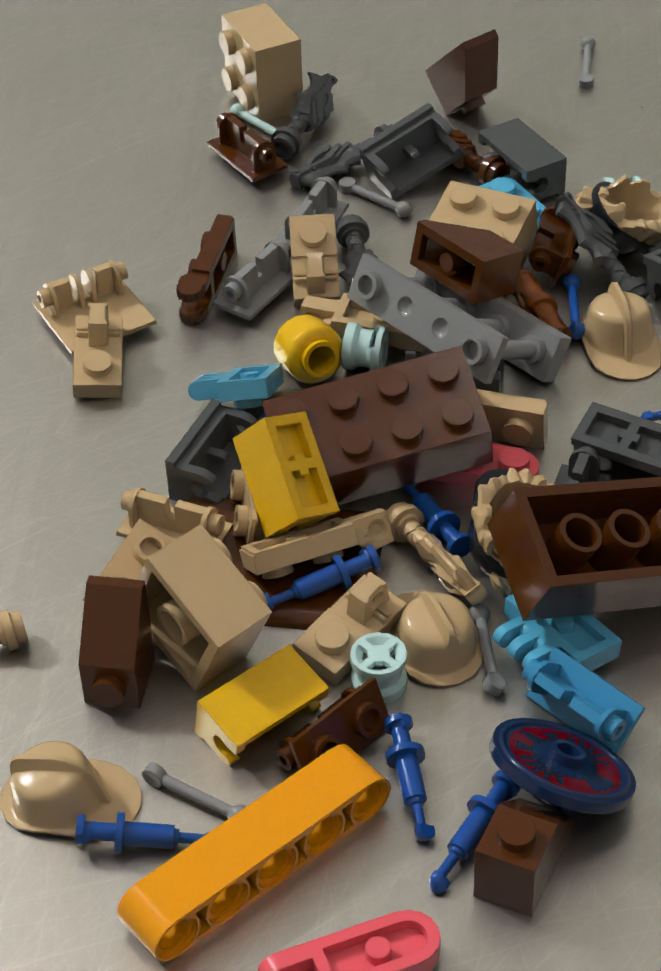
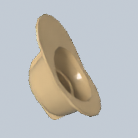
[580,282,661,381]
[389,590,483,688]
[0,740,141,838]

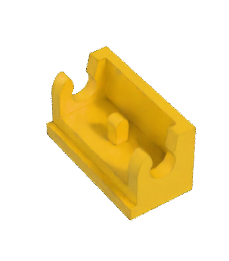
[232,411,340,538]
[195,644,329,765]

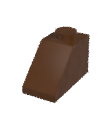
[425,29,499,115]
[410,220,524,305]
[78,575,155,709]
[473,798,576,918]

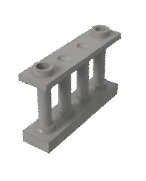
[347,253,572,384]

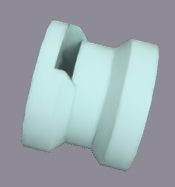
[341,322,389,371]
[350,632,407,704]

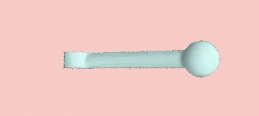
[230,103,276,135]

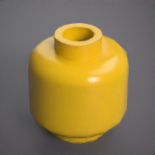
[274,315,342,384]

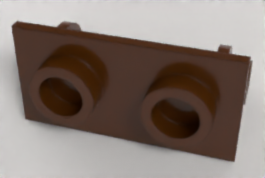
[207,112,288,183]
[528,205,579,290]
[275,677,389,771]

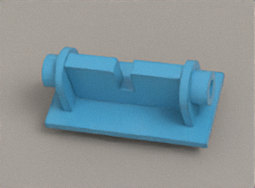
[522,646,646,755]

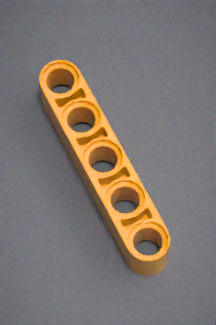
[117,744,391,962]

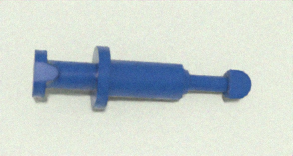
[401,483,470,558]
[264,545,382,610]
[384,713,435,841]
[429,770,521,894]
[75,812,209,854]

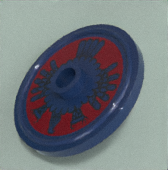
[489,718,636,814]

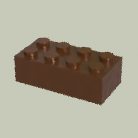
[262,346,493,505]
[487,477,661,621]

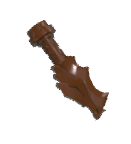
[448,130,510,184]

